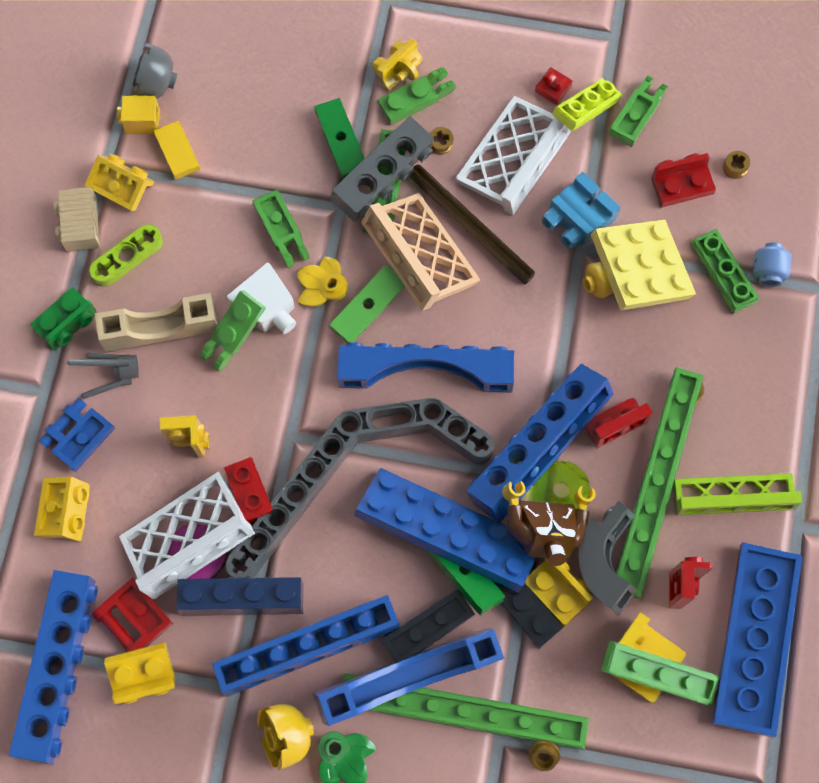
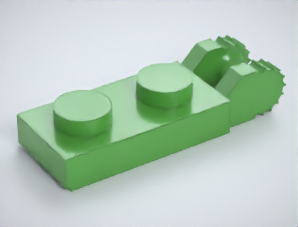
[378,67,456,125]
[608,75,668,147]
[252,189,309,268]
[200,290,266,372]

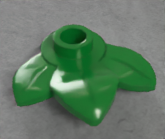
[318,731,376,783]

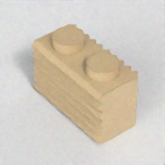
[54,187,100,252]

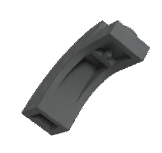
[579,501,637,615]

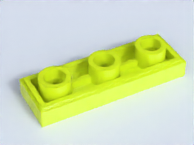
[552,78,622,132]

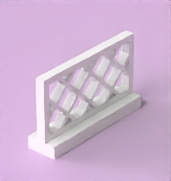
[455,96,571,215]
[119,471,255,599]

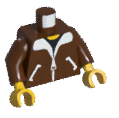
[502,481,596,567]

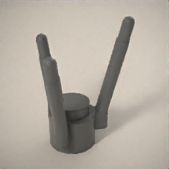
[67,353,139,399]

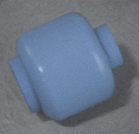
[753,242,792,287]

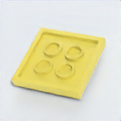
[590,220,696,310]

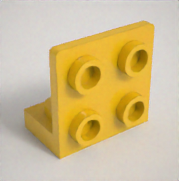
[601,612,686,703]

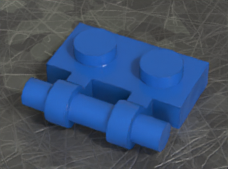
[38,398,115,472]

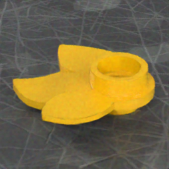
[297,256,348,307]

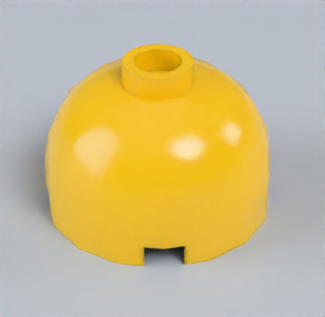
[257,704,314,770]

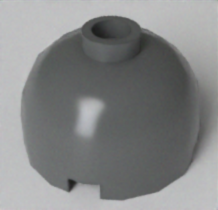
[130,42,177,99]

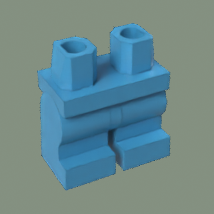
[542,171,621,249]

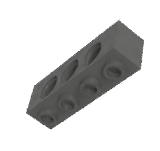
[330,116,434,222]

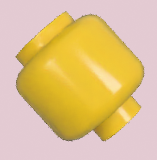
[583,260,614,299]

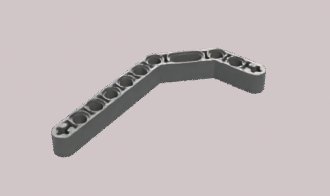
[226,398,494,578]

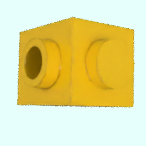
[117,95,160,134]

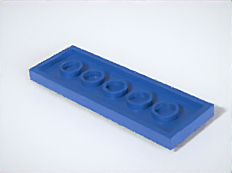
[354,468,536,593]
[712,542,803,738]

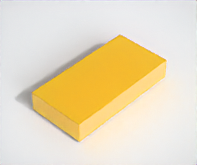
[153,120,201,180]

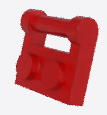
[92,577,174,653]

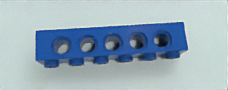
[466,363,614,523]
[9,570,98,765]
[212,595,399,697]

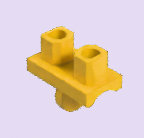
[372,38,423,91]

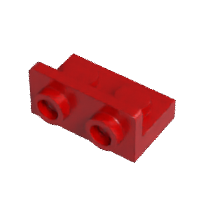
[651,153,716,208]
[585,398,653,449]
[224,457,273,527]
[669,557,712,609]

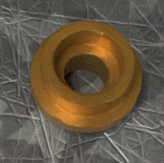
[528,740,560,771]

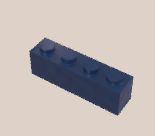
[177,577,304,616]

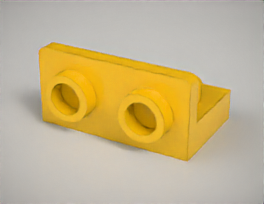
[84,154,155,211]
[160,415,210,458]
[34,477,90,542]
[525,558,593,627]
[104,642,175,704]

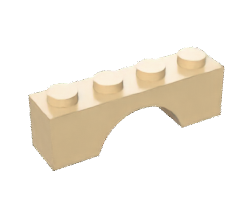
[95,293,218,352]

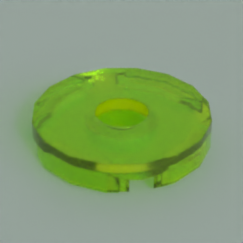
[531,461,590,509]

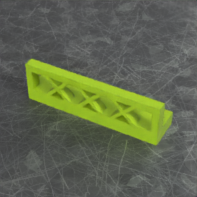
[674,473,802,516]

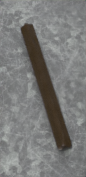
[409,164,535,284]

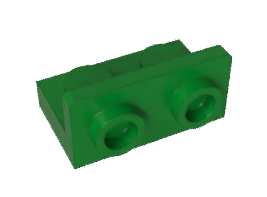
[30,287,97,351]

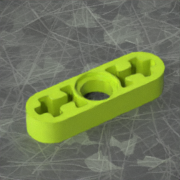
[90,224,163,287]

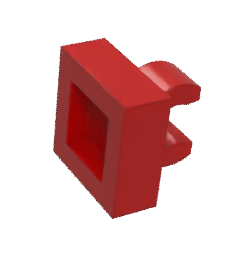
[535,67,573,106]

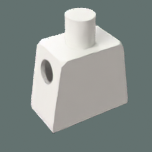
[226,262,296,334]

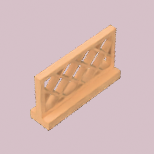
[361,193,480,311]

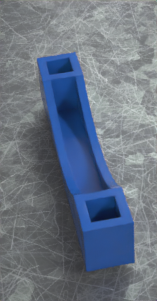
[337,342,514,393]
[313,629,505,726]

